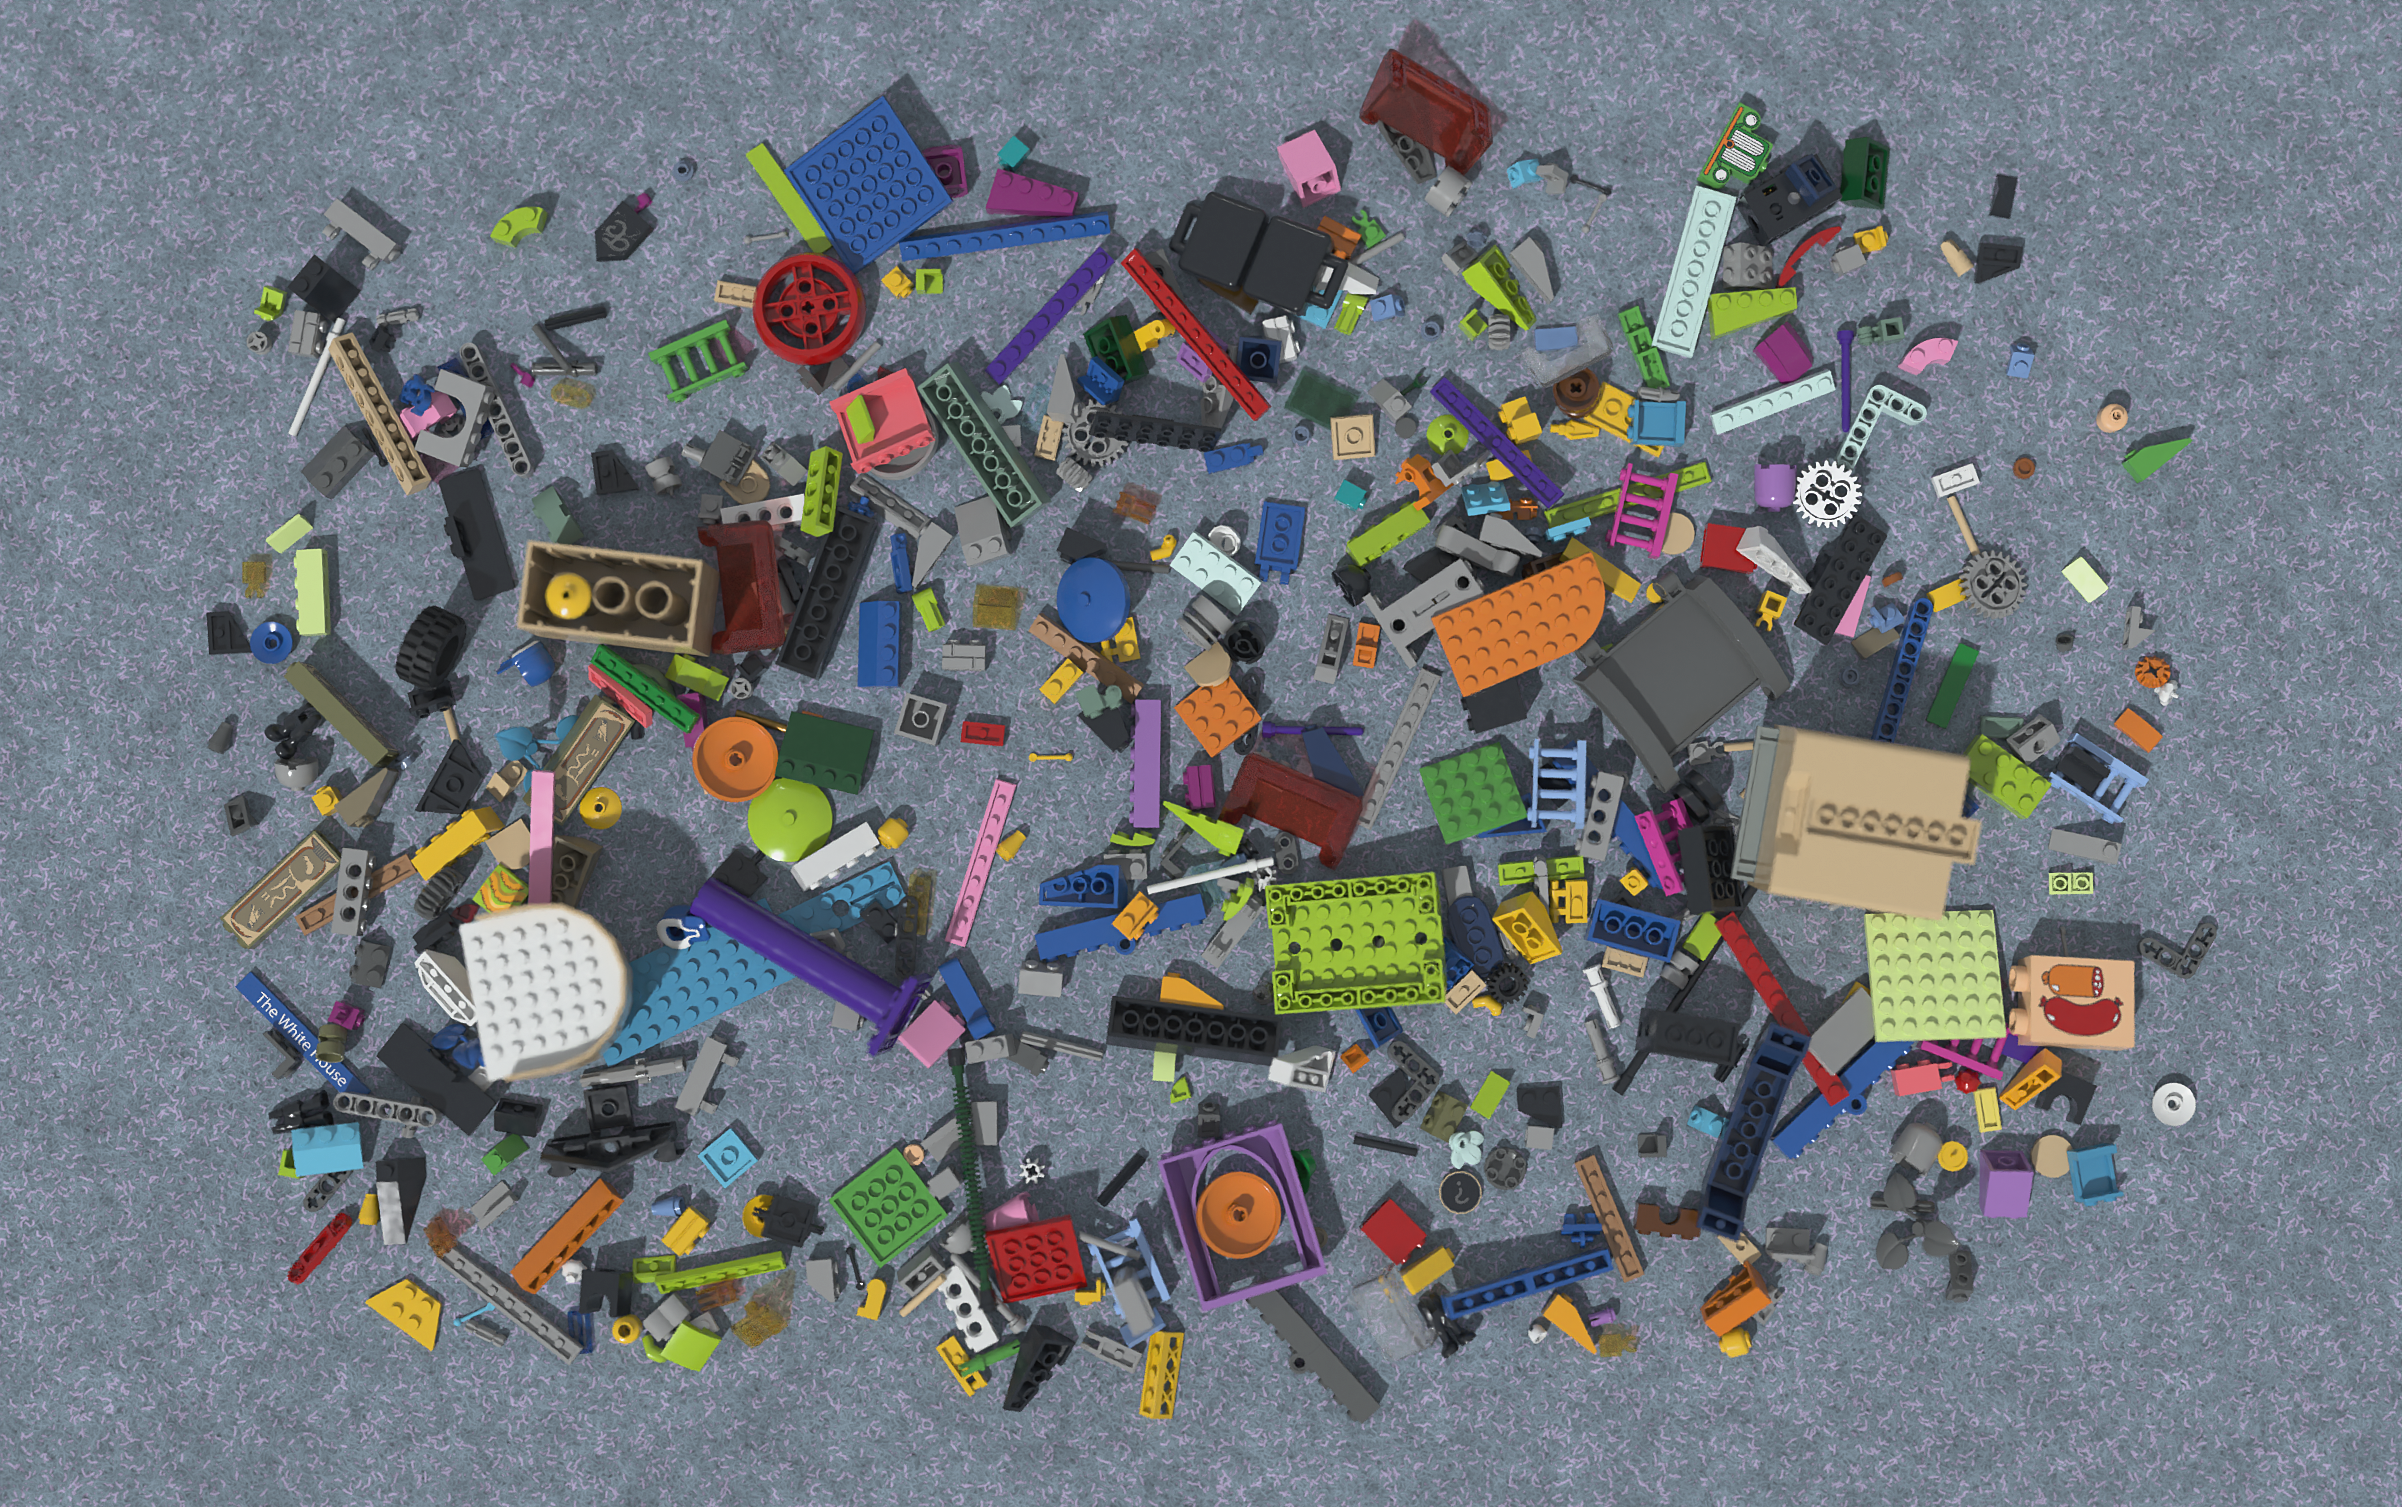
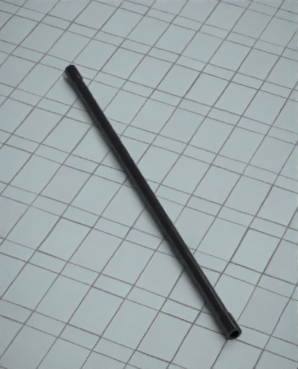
[1612,884,1758,1096]

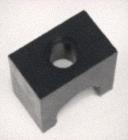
[2034,1070,2097,1126]
[579,1267,633,1318]

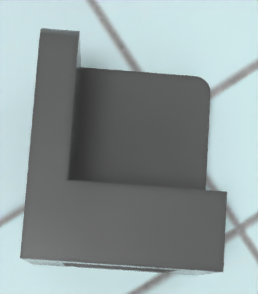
[1637,1134,1667,1158]

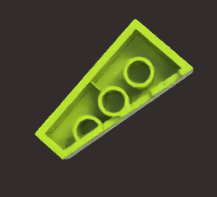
[1707,287,1797,340]
[1345,501,1430,569]

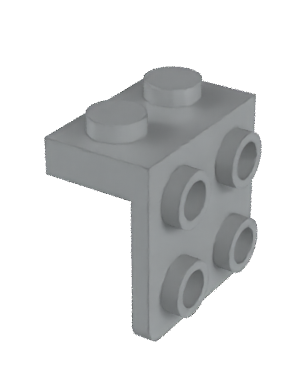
[1723,242,1772,290]
[1431,449,1490,487]

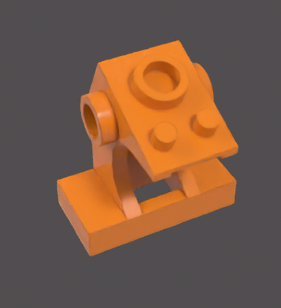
[1395,454,1454,511]

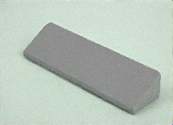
[848,473,931,540]

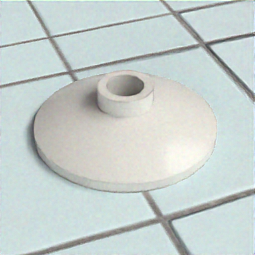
[2152,1083,2196,1126]

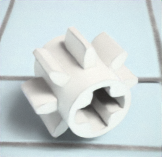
[1251,866,1277,891]
[1019,1157,1045,1184]

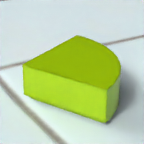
[1170,1077,1192,1104]

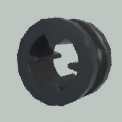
[1239,838,1259,859]

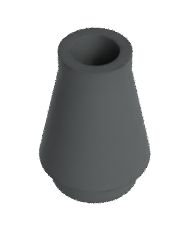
[207,722,234,755]

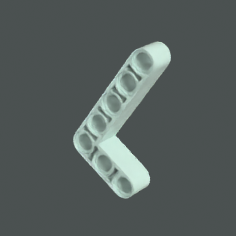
[1832,385,1927,473]

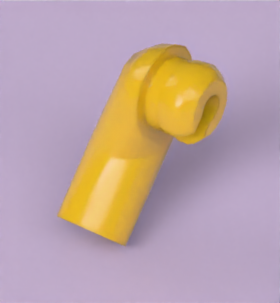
[1150,534,1176,561]
[1472,995,1503,1016]

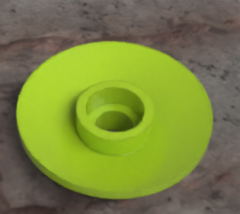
[1427,414,1469,455]

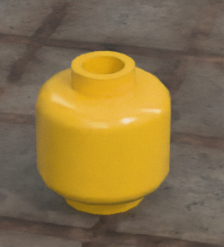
[877,818,909,850]
[612,1314,643,1344]
[1719,1327,1752,1358]

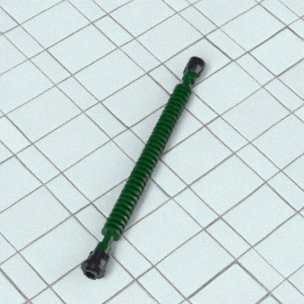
[947,1047,999,1313]

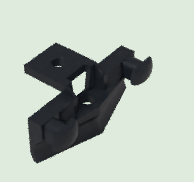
[540,1084,685,1178]

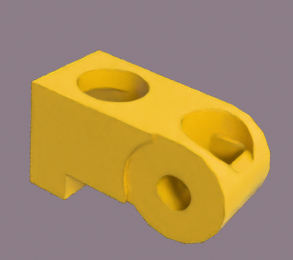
[1134,318,1175,351]
[857,1277,887,1320]

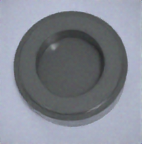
[1395,417,1416,439]

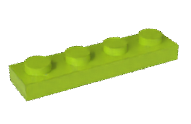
[1497,855,1585,886]

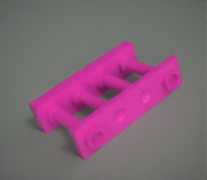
[1605,463,1678,559]
[1634,798,1693,896]
[1916,1023,2018,1080]

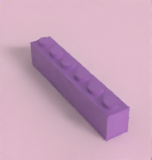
[1129,699,1161,828]

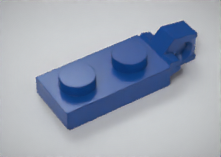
[1204,443,1264,474]
[890,533,913,594]

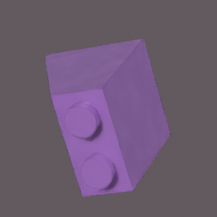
[1979,1150,2033,1219]

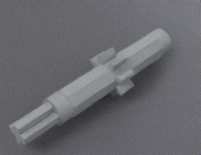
[580,1056,687,1087]

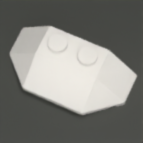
[414,950,477,1026]

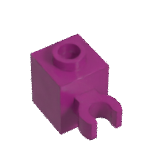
[328,1001,366,1030]

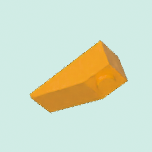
[1160,972,1224,1010]
[1999,1048,2062,1110]
[1541,1292,1597,1355]

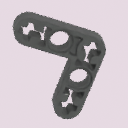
[2137,923,2217,979]
[1387,1041,1440,1122]
[303,1170,353,1212]

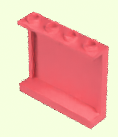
[829,368,935,474]

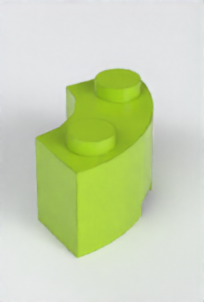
[490,207,548,248]
[665,654,729,701]

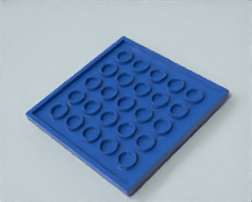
[784,96,954,275]

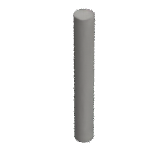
[1347,232,1404,266]
[832,341,881,392]
[1077,1231,1141,1260]

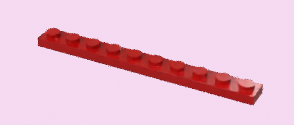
[1121,248,1272,421]
[1714,912,1849,1107]

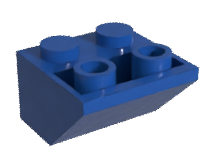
[1443,935,1474,992]

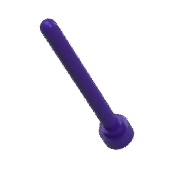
[1837,330,1854,433]
[1262,721,1364,738]

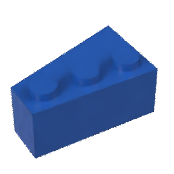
[1476,793,1547,839]

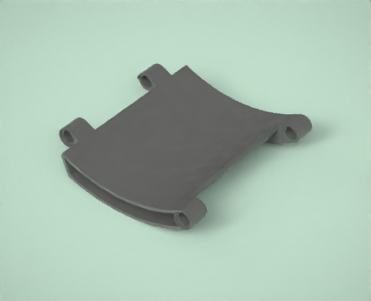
[1572,571,1791,793]

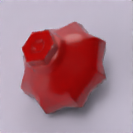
[1954,1068,1981,1094]

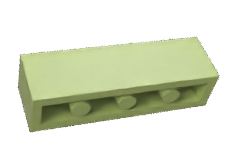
[294,549,331,636]

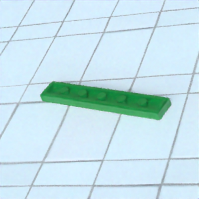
[590,644,700,734]

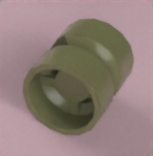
[315,1024,348,1063]

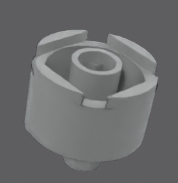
[1425,166,1473,218]

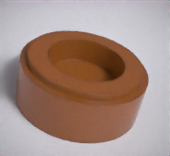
[2013,458,2035,479]
[1881,572,1904,588]

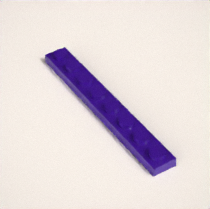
[984,247,1116,385]
[1429,377,1564,509]

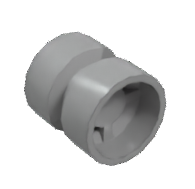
[1659,950,1699,990]

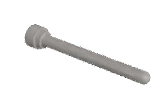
[950,1253,1027,1334]

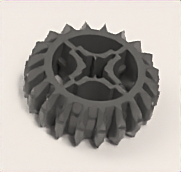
[414,867,464,920]

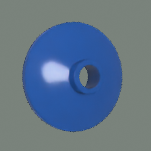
[250,622,293,664]

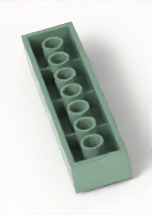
[917,362,1052,528]

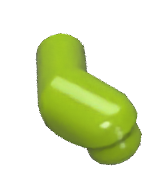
[642,1335,667,1363]

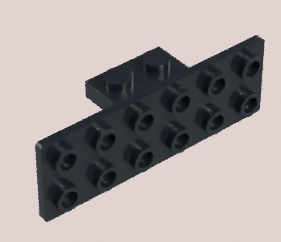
[1089,411,1222,452]
[438,469,515,601]
[1794,514,1887,645]
[376,1023,496,1136]

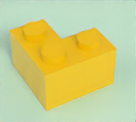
[1498,396,1542,446]

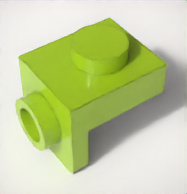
[254,285,287,321]

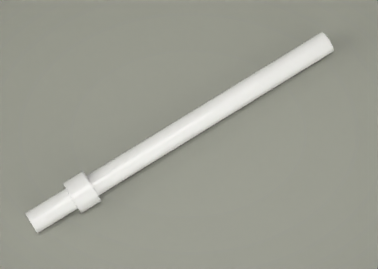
[288,318,345,437]
[1147,857,1274,894]

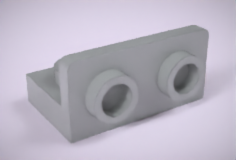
[1104,849,1147,880]

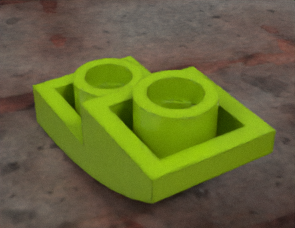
[1110,830,1155,846]
[1221,877,1255,921]

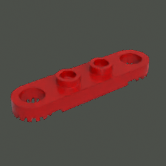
[287,1213,352,1285]

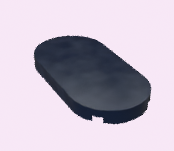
[1447,896,1504,979]

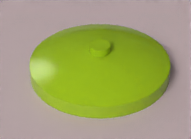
[747,778,833,862]

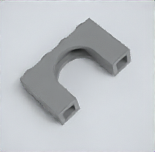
[414,369,495,468]
[1112,1266,1156,1336]

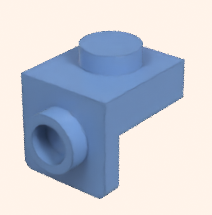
[1370,294,1405,322]
[2006,343,2034,379]

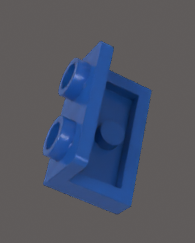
[1077,356,1124,405]

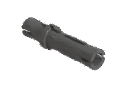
[532,361,598,377]

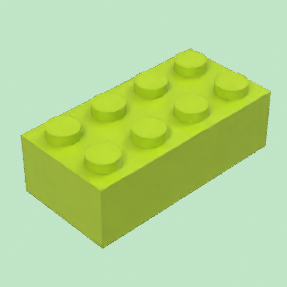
[1962,734,2052,819]

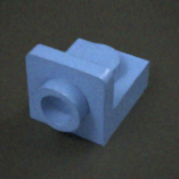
[1869,602,1904,634]

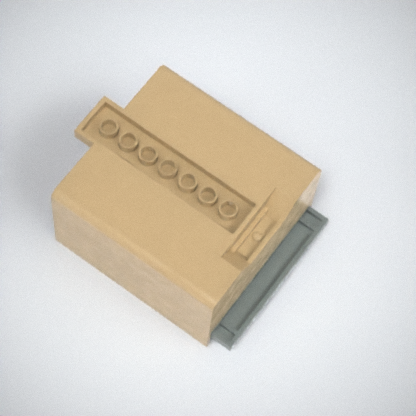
[1730,724,1982,921]

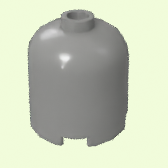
[1888,1122,1943,1177]

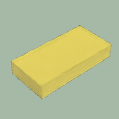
[1973,1087,2002,1132]

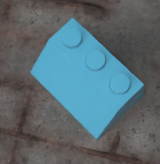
[291,1122,364,1177]

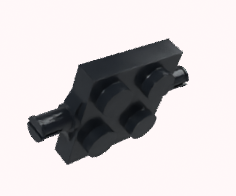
[710,849,768,898]
[752,1194,824,1248]

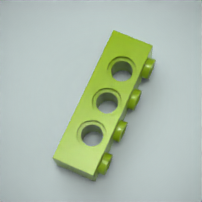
[800,446,843,537]

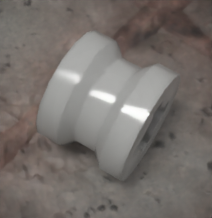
[246,331,272,355]
[730,678,753,700]

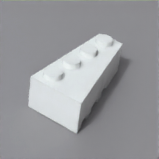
[791,822,880,892]

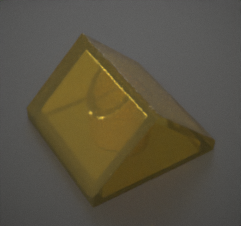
[973,585,1019,630]

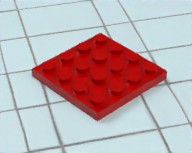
[985,1214,1088,1304]

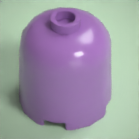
[1754,464,1797,512]

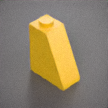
[1399,1245,1455,1296]

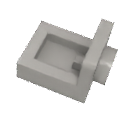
[1536,163,1569,194]

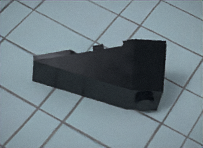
[1003,1324,1076,1412]

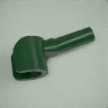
[1400,373,1427,396]

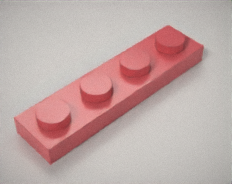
[588,664,653,728]

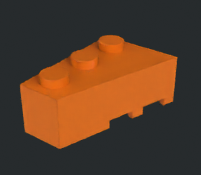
[1700,1260,1772,1337]

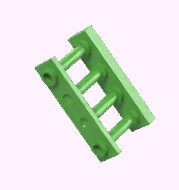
[648,319,749,403]

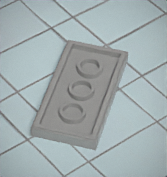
[1808,987,1875,1076]

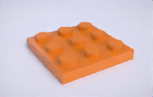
[1174,675,1263,758]

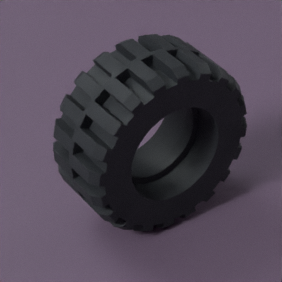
[395,606,467,691]

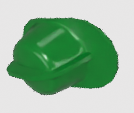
[1290,1149,1316,1196]

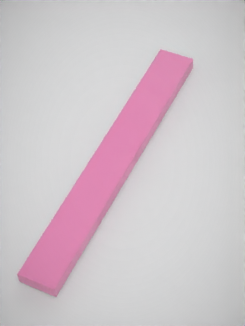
[528,770,555,905]
[945,779,1016,947]

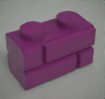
[1183,765,1216,810]

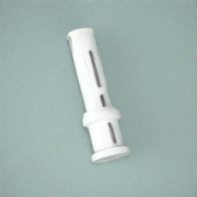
[1583,963,1621,1029]

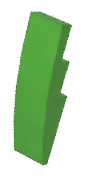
[1617,305,1670,389]

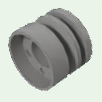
[1176,595,1233,651]

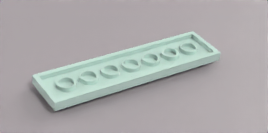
[1651,186,1737,358]

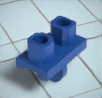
[1561,1213,1602,1249]

